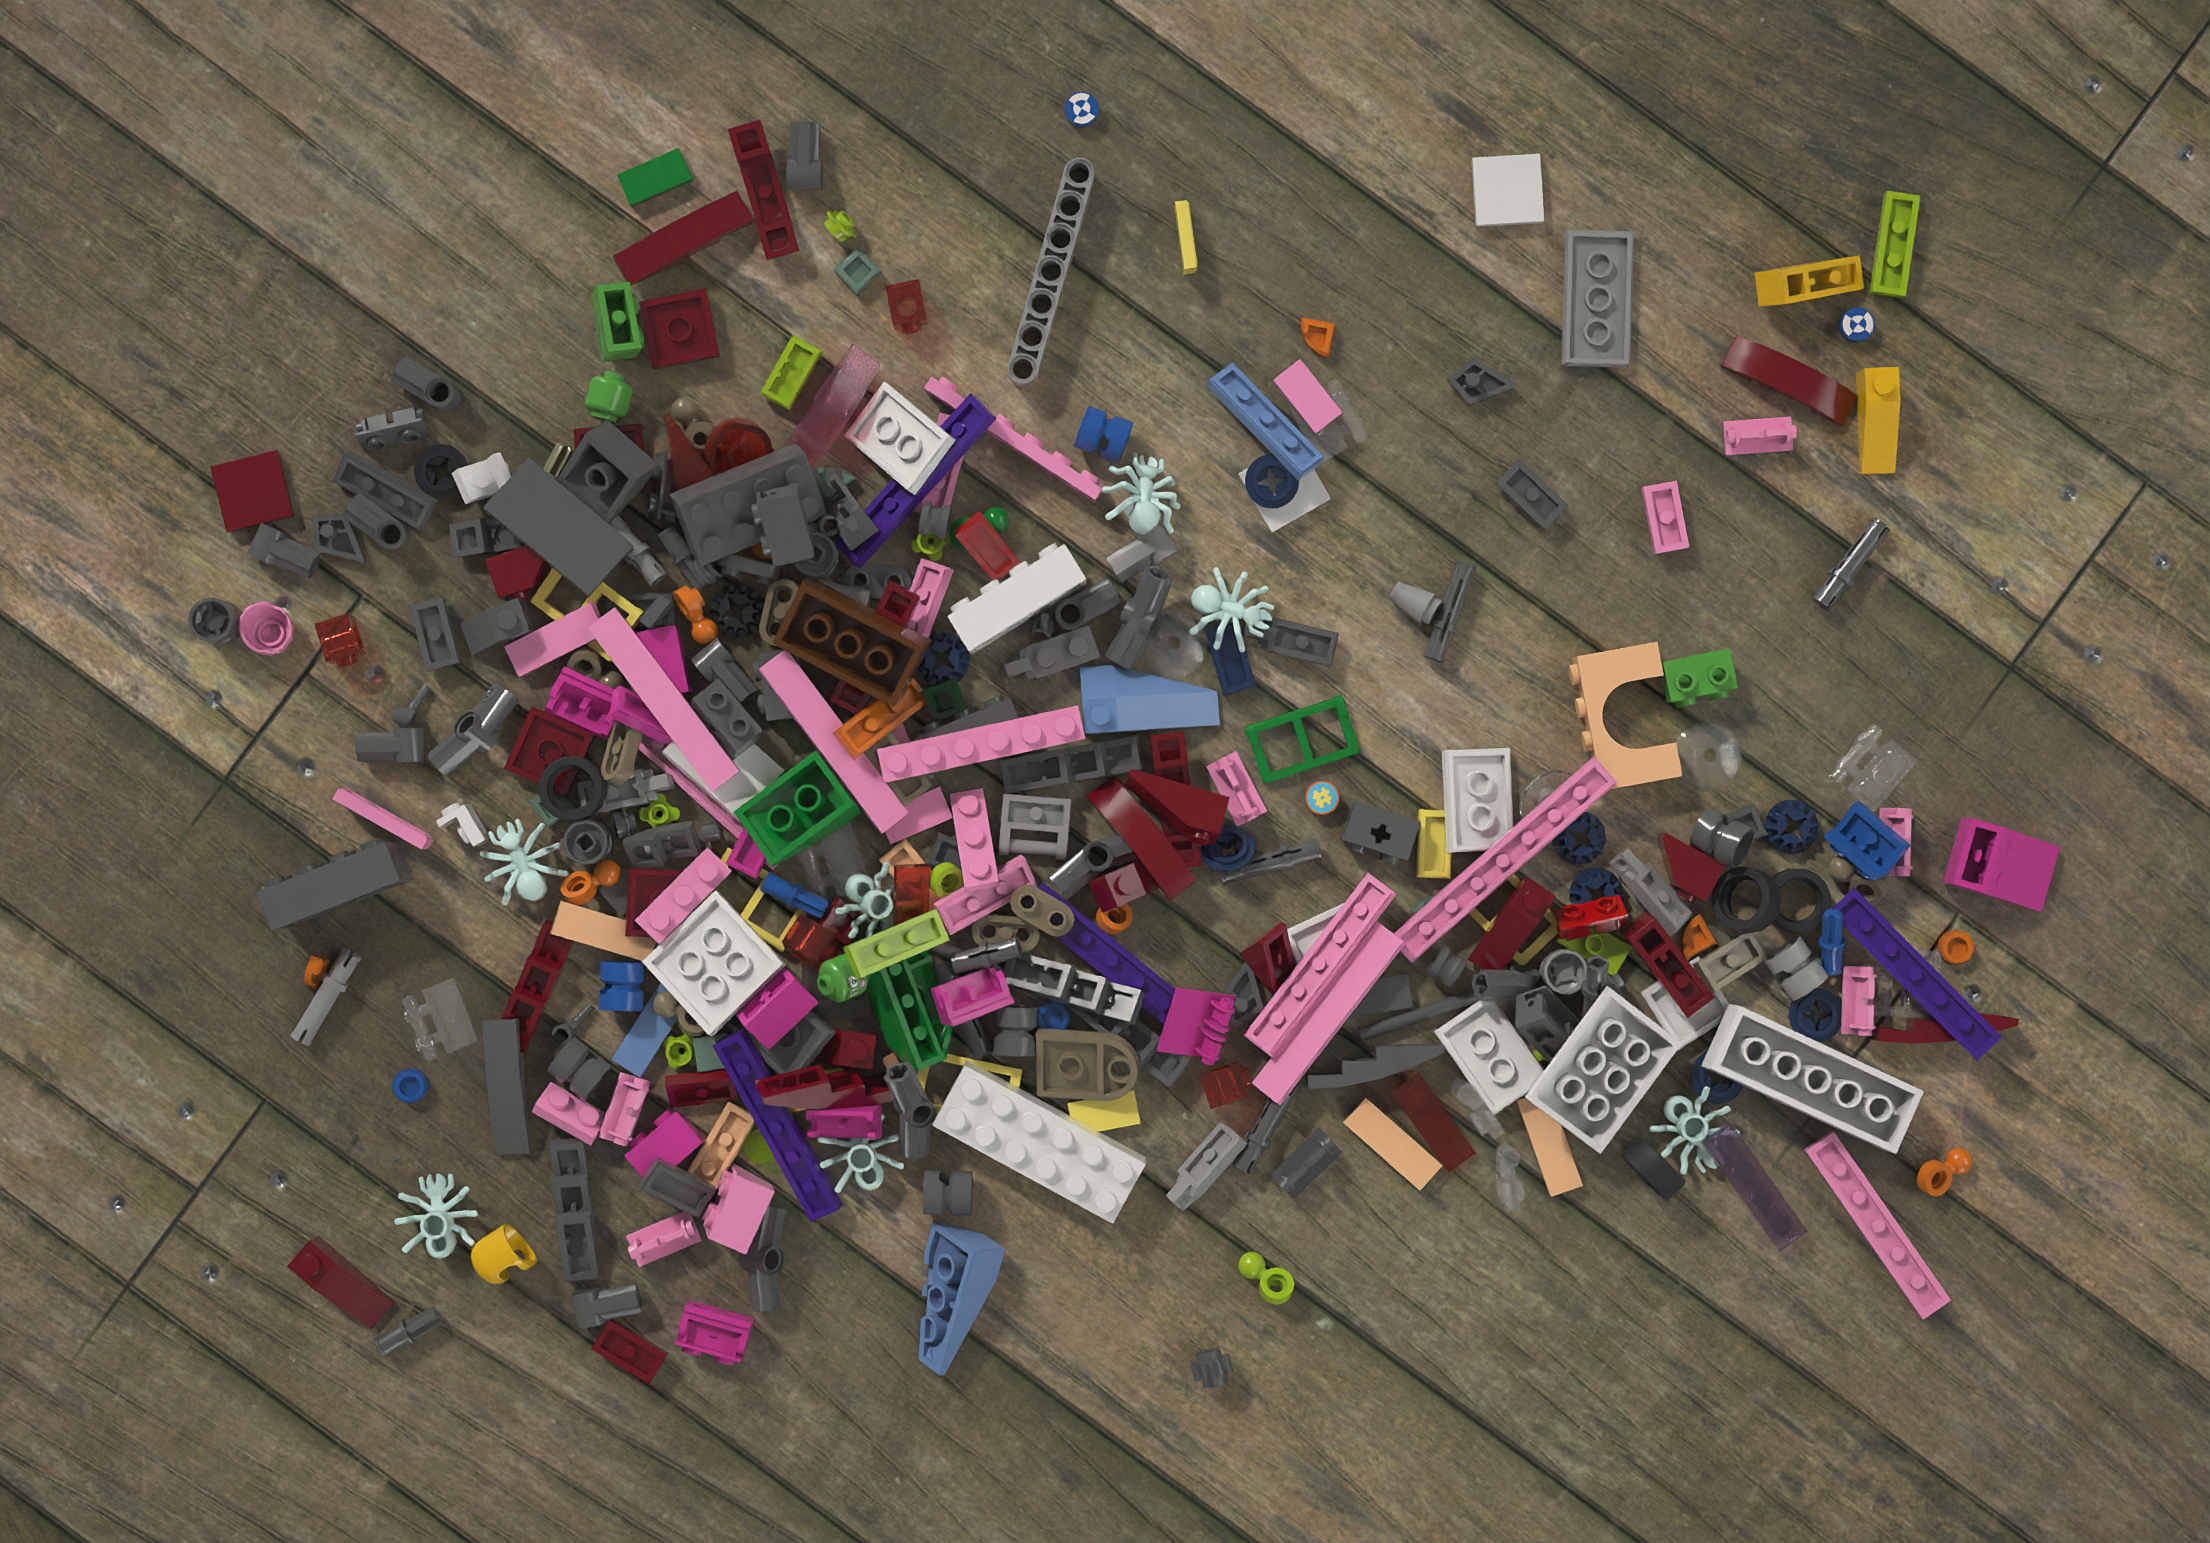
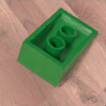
[734,751,863,867]

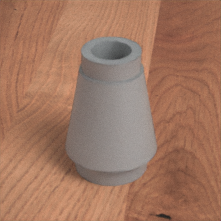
[1389,581,1442,624]

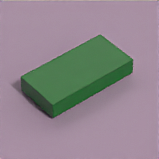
[617,148,694,207]

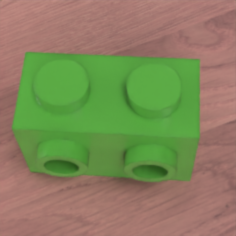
[590,282,644,362]
[1660,648,1738,708]

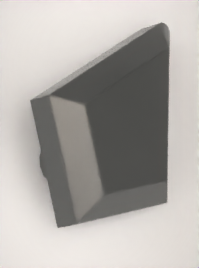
[1447,357,1516,406]
[312,514,366,563]
[1221,962,1264,1028]

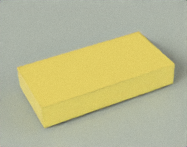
[1174,200,1198,275]
[1415,809,1452,879]
[1067,1089,1141,1132]

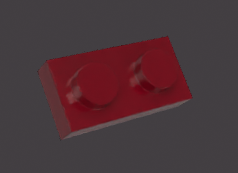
[665,1069,739,1108]
[591,1319,668,1384]

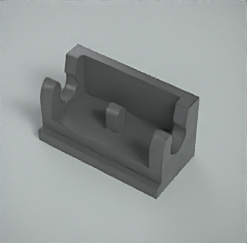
[819,473,878,551]

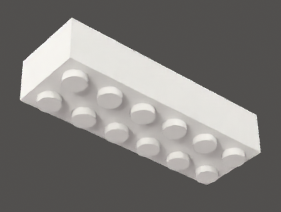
[1701,1004,1924,1154]
[932,1060,1146,1224]

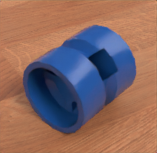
[1074,406,1134,464]
[599,961,645,1011]

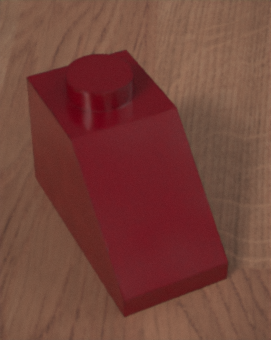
[485,545,548,601]
[1657,833,1725,904]
[1089,860,1159,913]
[814,1027,879,1069]

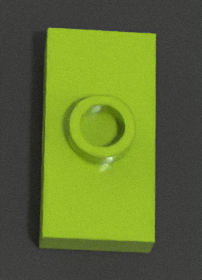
[760,335,823,411]
[1555,925,1632,976]

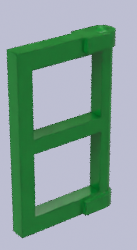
[1245,695,1360,784]

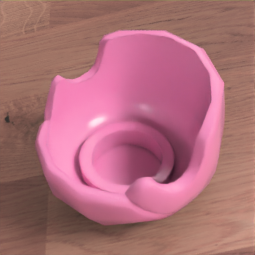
[238,601,294,656]

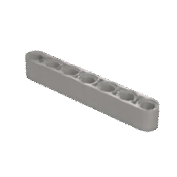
[1007,157,1095,388]

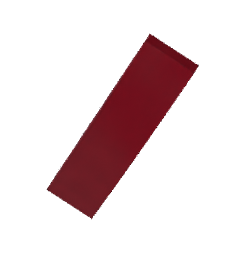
[613,191,754,286]
[501,919,574,1056]
[1870,1013,2019,1044]
[754,1064,894,1109]

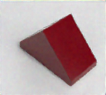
[1239,922,1295,994]

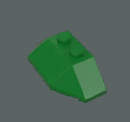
[866,951,953,1072]

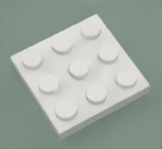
[642,890,786,1036]

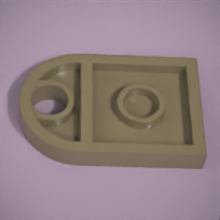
[1036,1028,1140,1101]

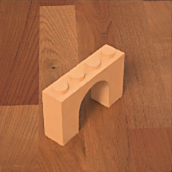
[1569,642,1683,789]

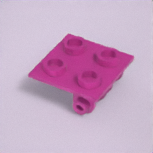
[1157,987,1236,1065]

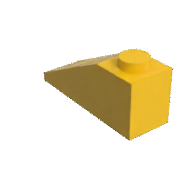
[1755,255,1864,306]
[1856,367,1900,475]

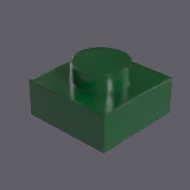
[921,677,968,722]

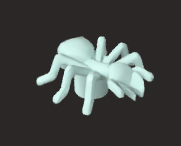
[1102,452,1180,535]
[1189,567,1274,653]
[480,819,569,905]
[835,862,922,939]
[1649,1086,1740,1175]
[817,1113,904,1193]
[394,1173,478,1259]

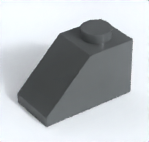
[460,598,536,656]

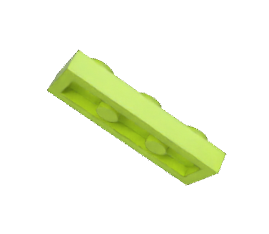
[1869,191,1921,298]
[843,909,949,980]

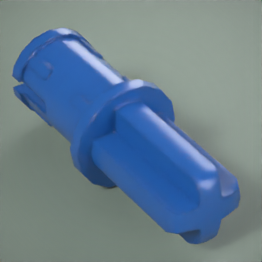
[760,872,829,919]
[1818,909,1846,975]

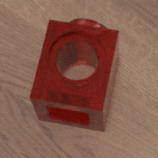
[885,279,928,334]
[314,614,366,668]
[782,913,839,971]
[1199,1061,1253,1109]

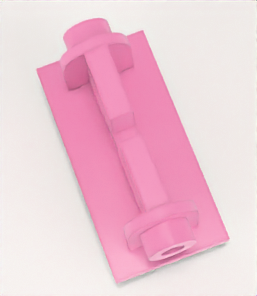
[1723,417,1797,456]
[1206,751,1267,826]
[1879,808,1914,876]
[1841,966,1877,1036]
[598,1072,651,1146]
[626,1211,702,1267]

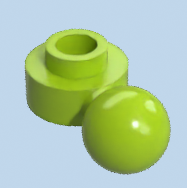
[929,862,964,898]
[1238,1252,1294,1305]

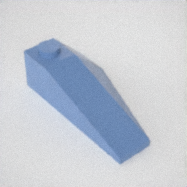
[1080,665,1220,735]
[919,1221,1005,1376]

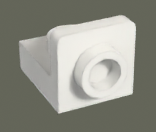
[452,452,511,504]
[436,802,491,847]

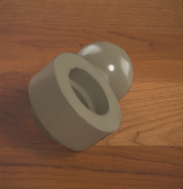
[671,397,719,456]
[567,647,625,689]
[1828,856,1886,907]
[653,991,706,1037]

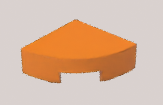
[1301,317,1335,358]
[1681,914,1717,960]
[303,954,330,990]

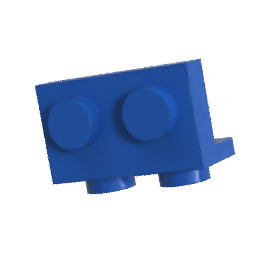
[1824,801,1911,880]

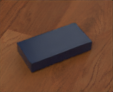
[1205,623,1256,696]

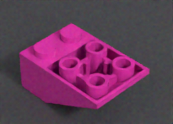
[1943,818,2060,912]

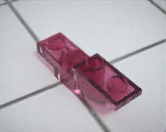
[781,343,881,469]

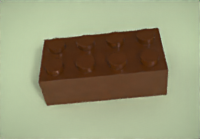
[773,577,932,707]

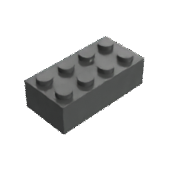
[669,443,828,566]
[256,838,414,931]

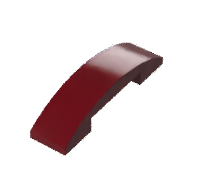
[728,119,800,261]
[1720,335,1858,427]
[830,581,921,715]
[1150,731,1202,868]
[1086,776,1197,901]

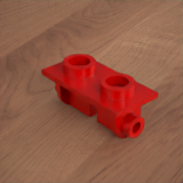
[1553,895,1628,942]

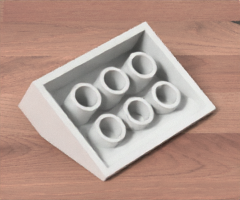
[1525,986,1682,1154]

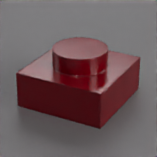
[817,898,863,946]

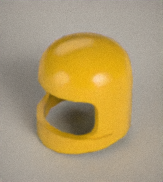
[471,1223,537,1284]

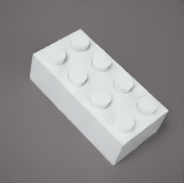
[947,543,1087,655]

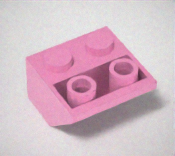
[701,1163,775,1254]

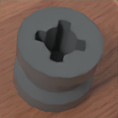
[918,501,952,540]
[1426,945,1467,988]

